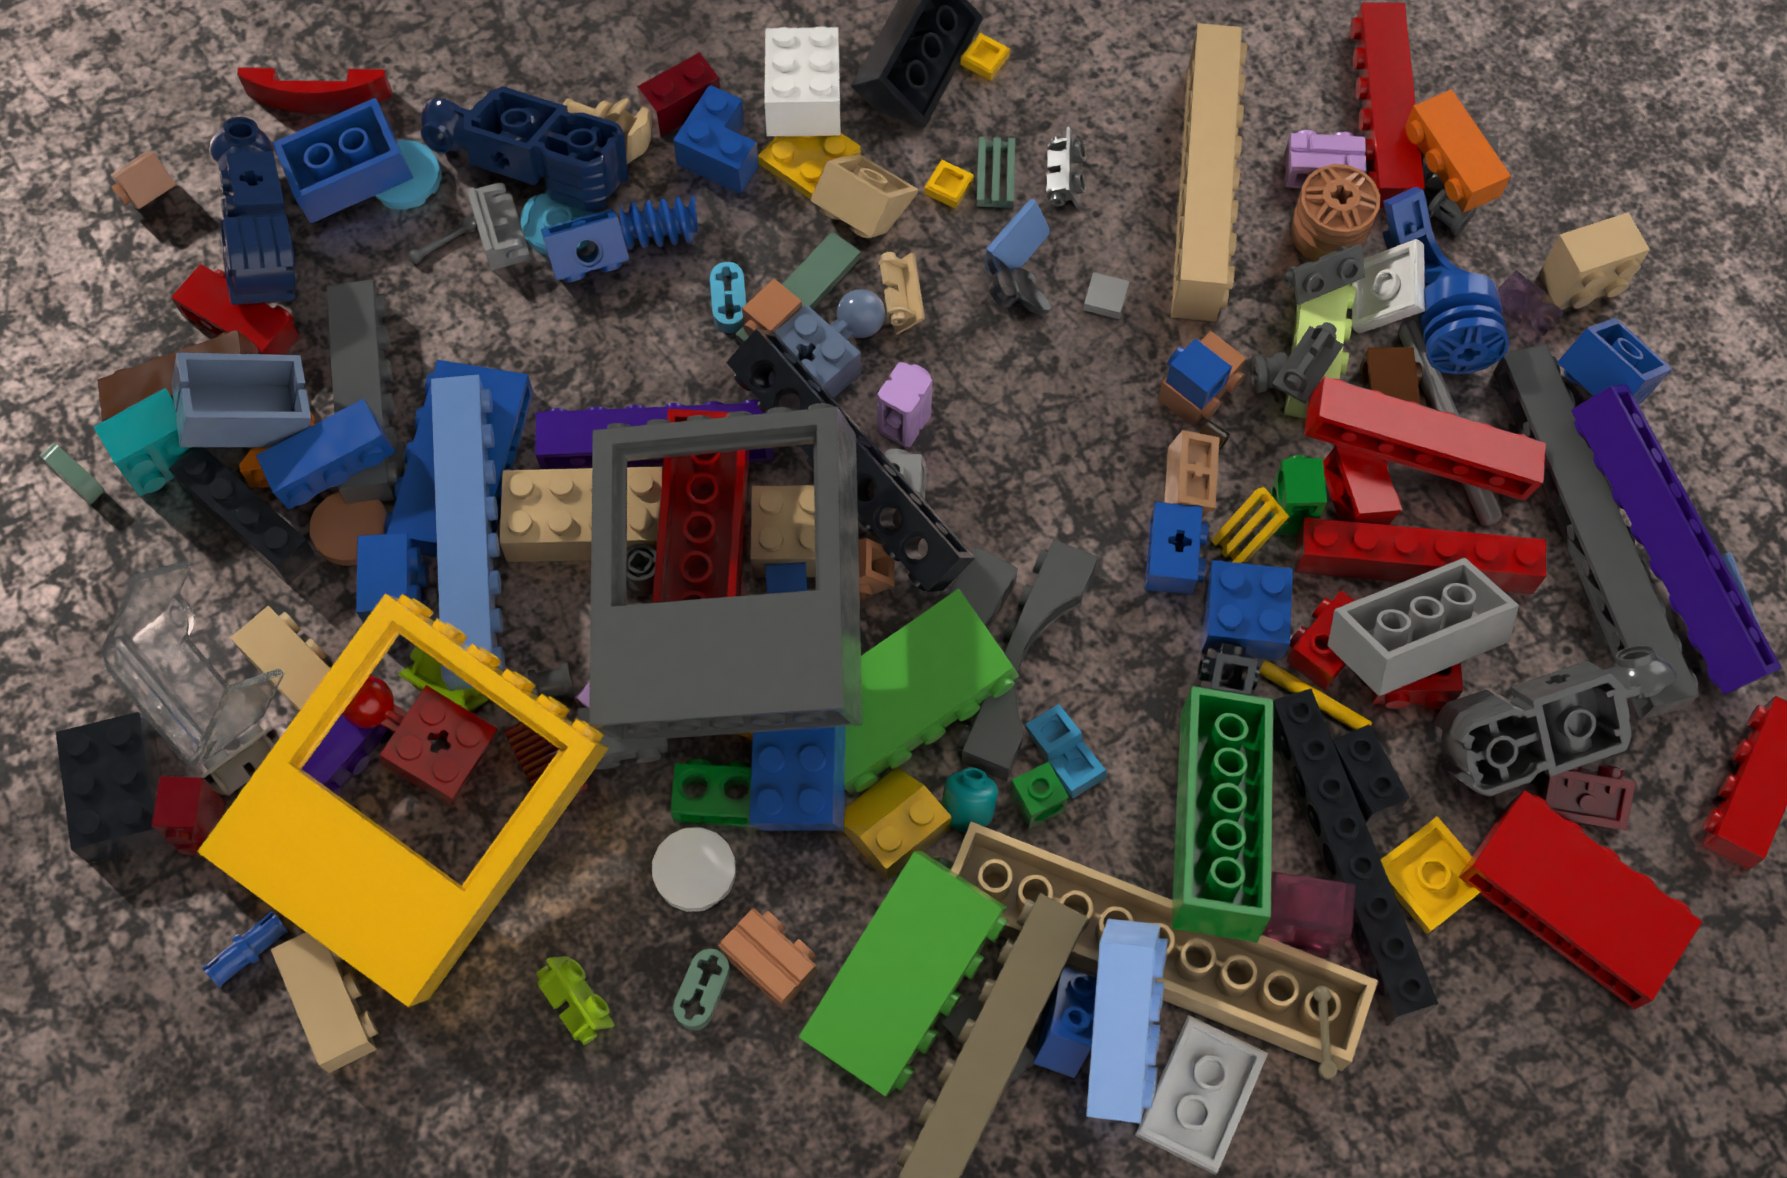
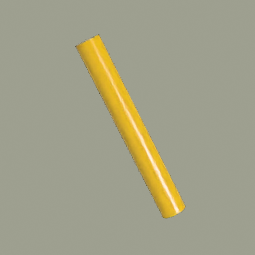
[1259,660,1373,730]

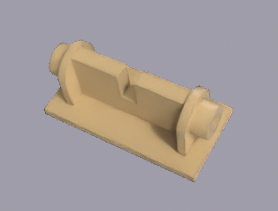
[878,252,925,335]

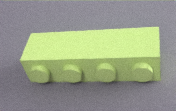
[1284,284,1356,419]

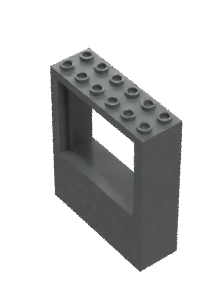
[589,403,862,742]

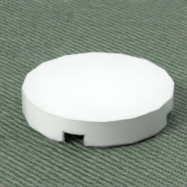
[652,827,736,912]

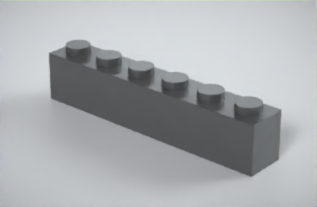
[326,280,400,504]

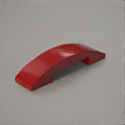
[237,67,392,114]

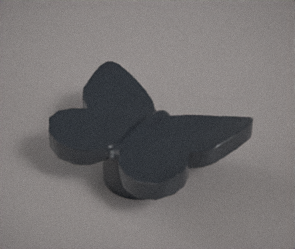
[987,255,1051,315]

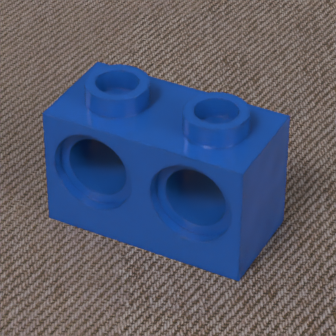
[1033,967,1097,1078]

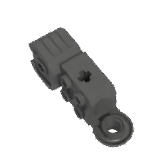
[1434,645,1677,797]

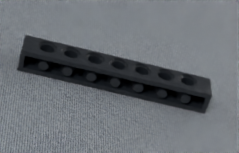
[726,328,976,592]
[1273,689,1439,1026]

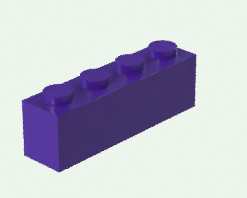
[302,714,394,797]

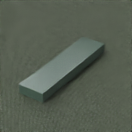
[735,232,861,344]

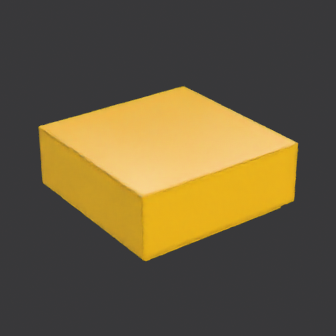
[960,33,1010,81]
[924,159,974,209]

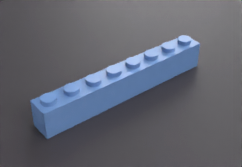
[431,374,505,691]

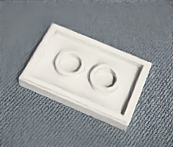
[1135,1015,1268,1175]

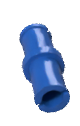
[201,911,289,988]

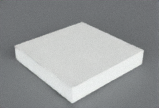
[1352,239,1425,334]

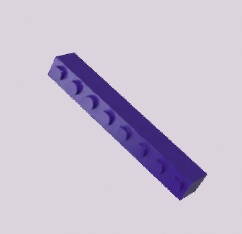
[1571,385,1782,695]

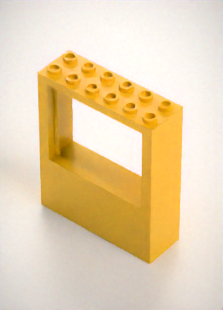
[197,594,610,1007]

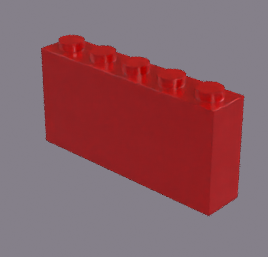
[1458,790,1703,1010]

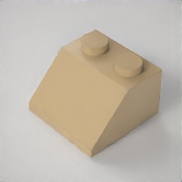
[810,154,919,238]

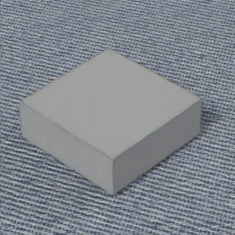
[1083,272,1130,319]

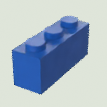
[256,398,395,509]

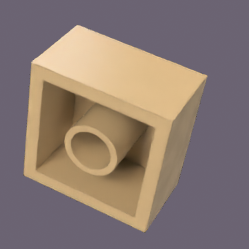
[1538,212,1650,311]
[751,485,816,578]

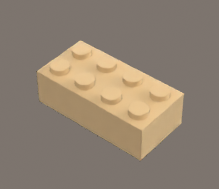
[500,467,663,562]

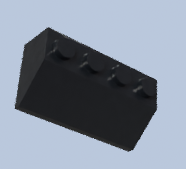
[851,0,984,128]

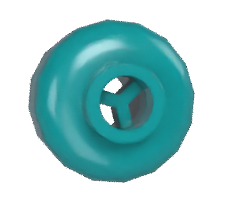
[941,768,998,833]

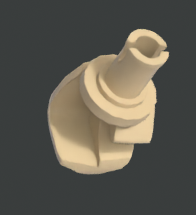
[563,98,652,164]

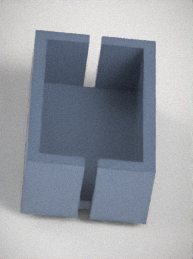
[171,353,311,447]

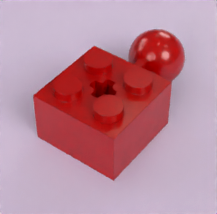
[342,675,498,807]

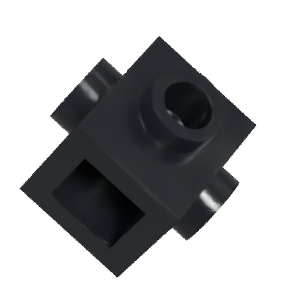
[1197,642,1259,696]

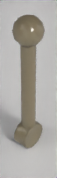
[1313,985,1338,1080]

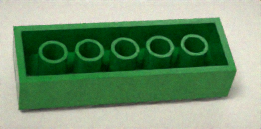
[1171,686,1273,943]

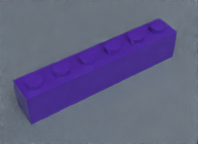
[535,399,774,470]

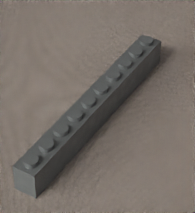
[1493,344,1699,720]

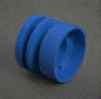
[1418,273,1510,375]

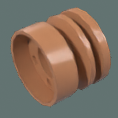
[1290,164,1380,262]

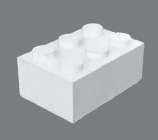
[765,27,840,137]

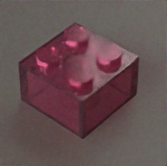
[1262,871,1356,959]

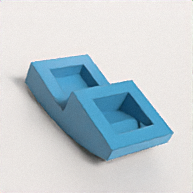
[1025,704,1107,799]

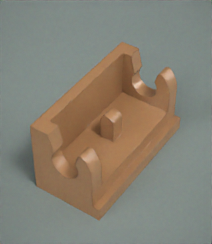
[1164,430,1220,518]

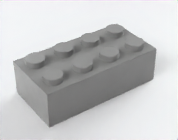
[1328,558,1519,696]

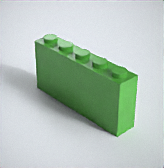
[844,589,1019,793]
[799,851,1008,1097]

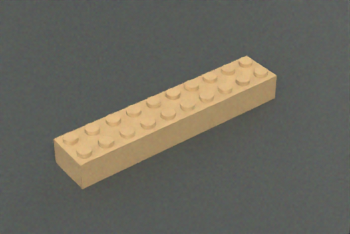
[951,822,1378,1071]

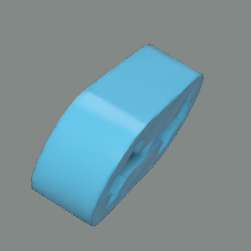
[710,262,746,334]

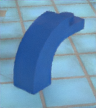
[1382,187,1469,288]

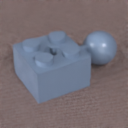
[769,289,885,411]

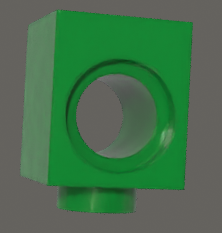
[1009,762,1069,830]

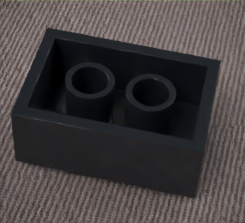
[56,712,170,863]

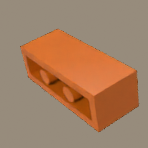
[1405,89,1511,213]

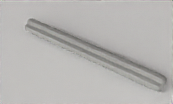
[1398,320,1502,526]

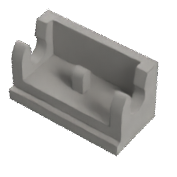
[467,183,531,271]

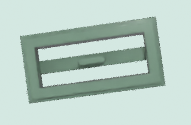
[976,137,1015,208]

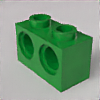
[1269,455,1327,535]
[671,759,756,828]

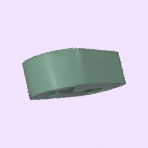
[39,443,105,505]
[673,948,730,1031]

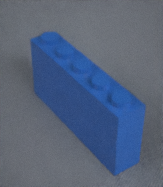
[384,359,534,558]

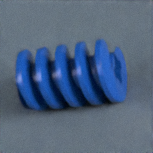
[619,195,699,250]

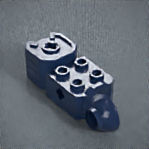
[421,86,629,211]
[209,117,295,306]

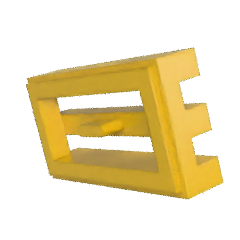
[1211,487,1290,564]

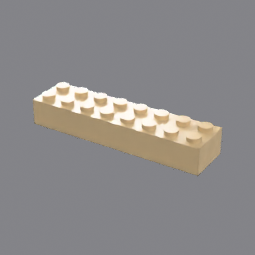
[1171,23,1247,322]

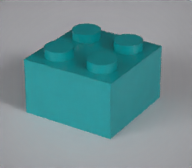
[93,388,192,497]

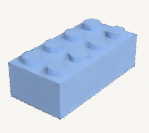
[1086,919,1167,1123]

